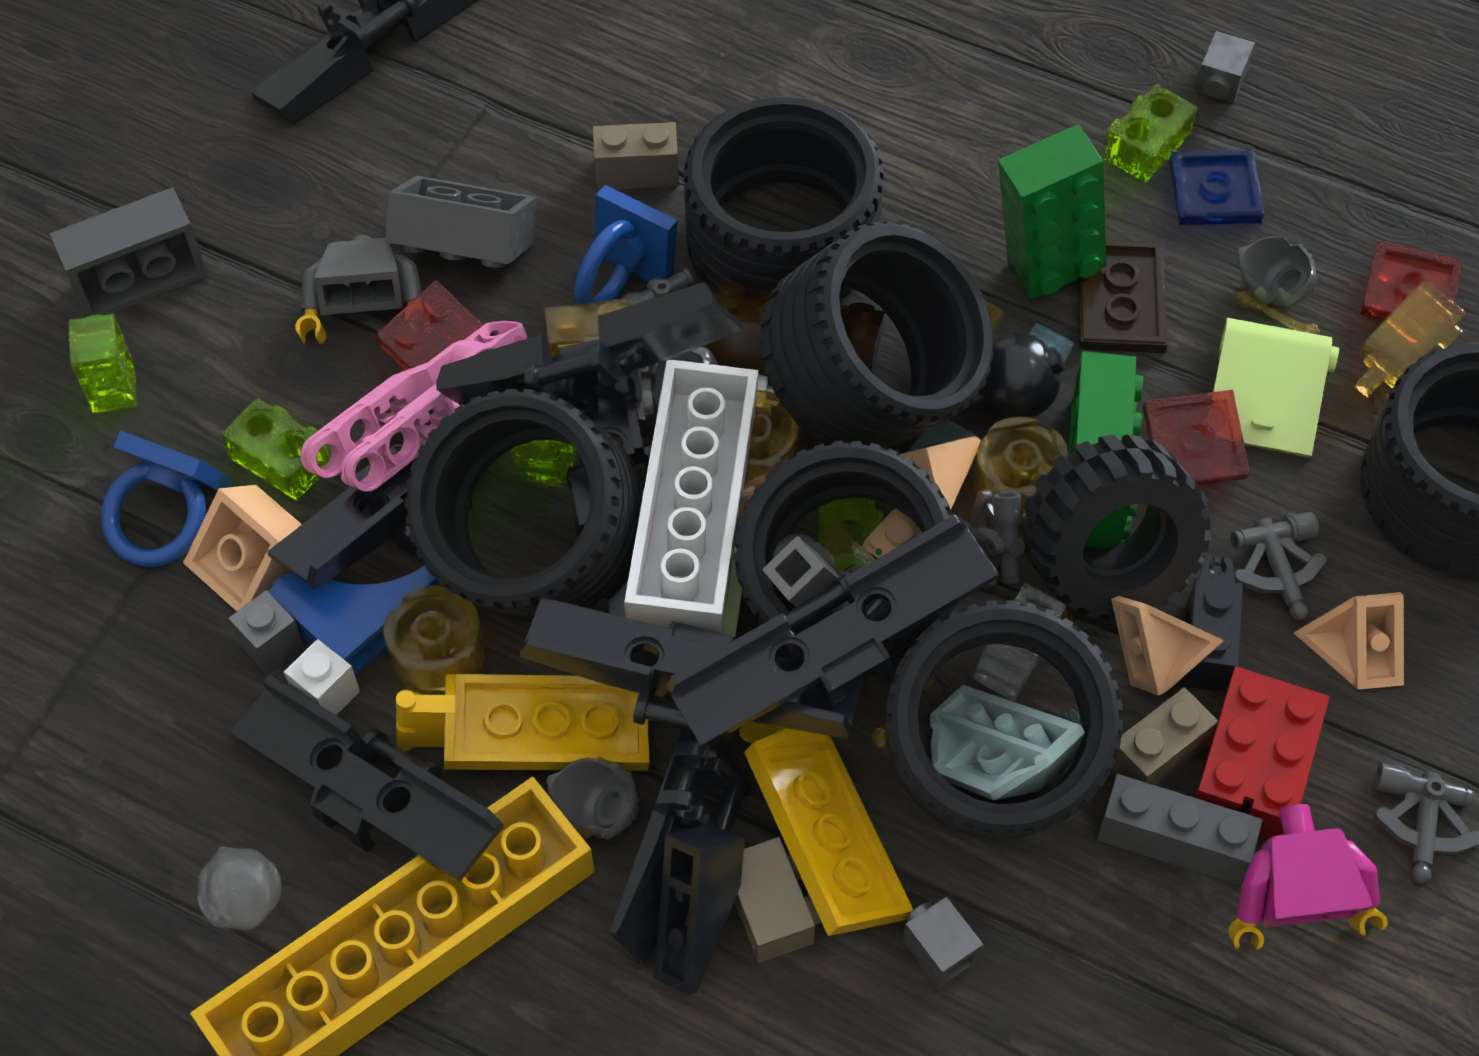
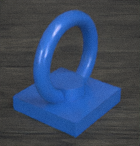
[574,185,678,316]
[101,430,234,567]

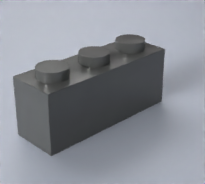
[1097,774,1263,886]

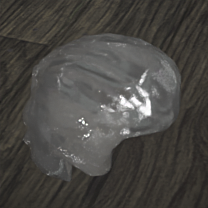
[196,846,282,930]

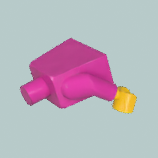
[1228,804,1388,950]

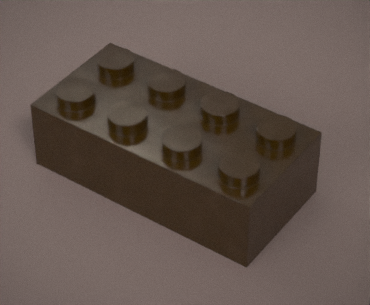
[702,283,885,376]

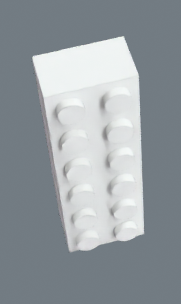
[624,360,758,633]

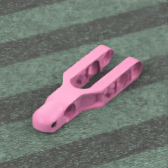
[300,321,528,492]

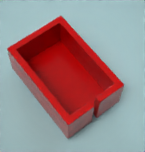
[1194,666,1330,840]

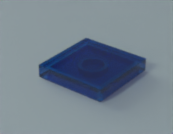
[1169,150,1265,225]

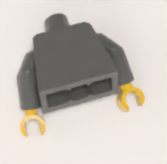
[295,235,431,345]

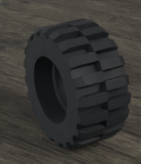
[1021,434,1213,621]

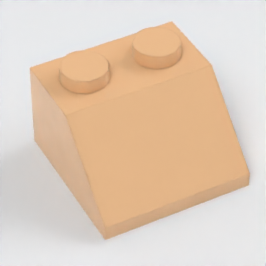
[183,485,302,611]

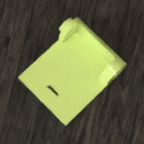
[1204,318,1339,458]

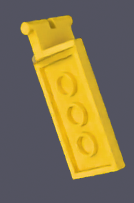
[396,674,649,771]
[739,721,913,936]

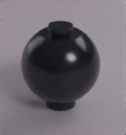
[970,333,1065,421]

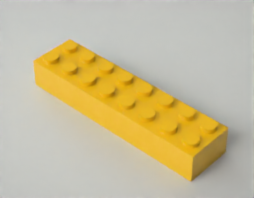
[190,776,595,1056]

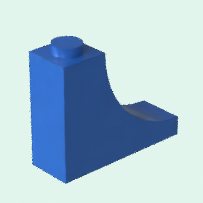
[268,566,451,677]

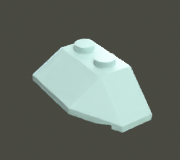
[930,685,1085,801]

